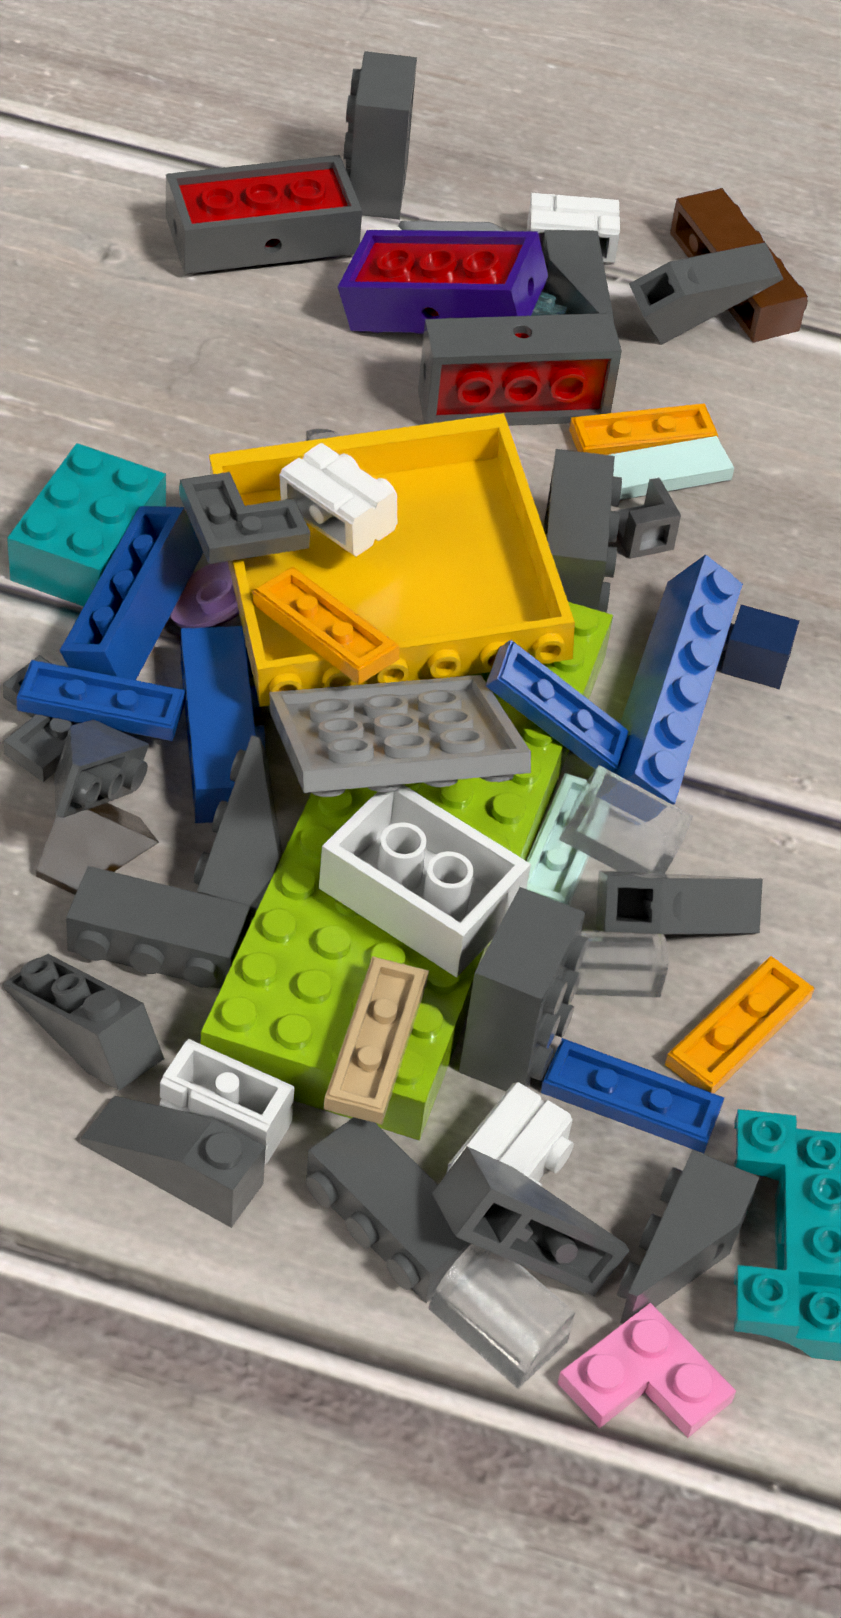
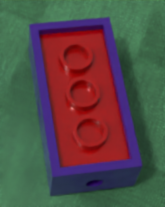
[337,230,548,334]

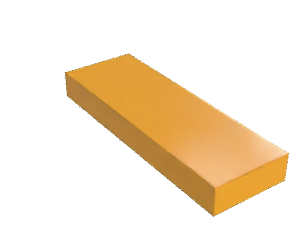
[569,403,718,455]
[252,567,399,685]
[665,956,815,1093]

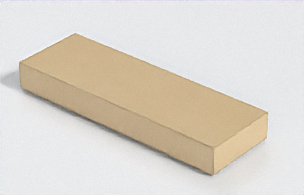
[324,956,429,1125]

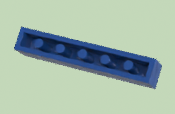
[595,554,743,829]

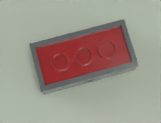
[166,155,362,274]
[418,313,622,426]

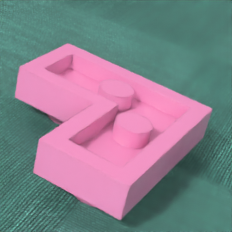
[558,1303,736,1438]

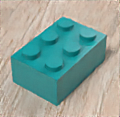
[7,443,166,607]

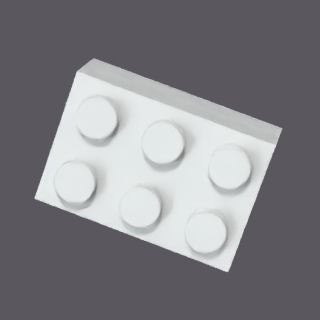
[319,784,531,977]

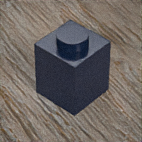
[721,604,800,690]

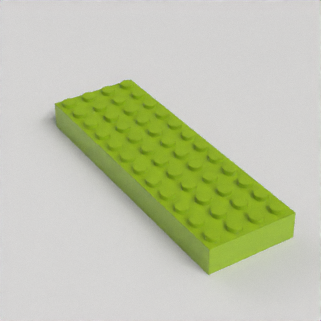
[201,602,613,1141]

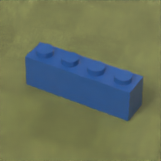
[59,506,203,680]
[180,626,266,823]

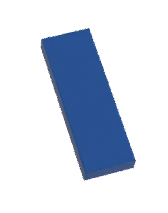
[486,640,629,777]
[16,660,186,741]
[541,1038,725,1153]

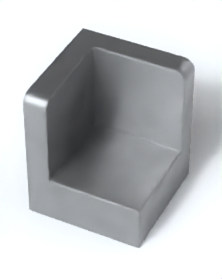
[615,477,681,559]

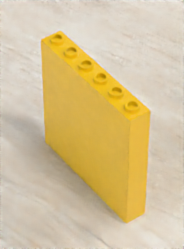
[209,413,575,707]

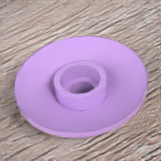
[170,561,239,628]

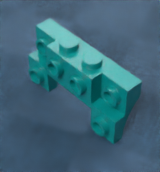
[734,1109,841,1361]

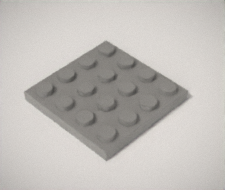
[269,675,531,797]

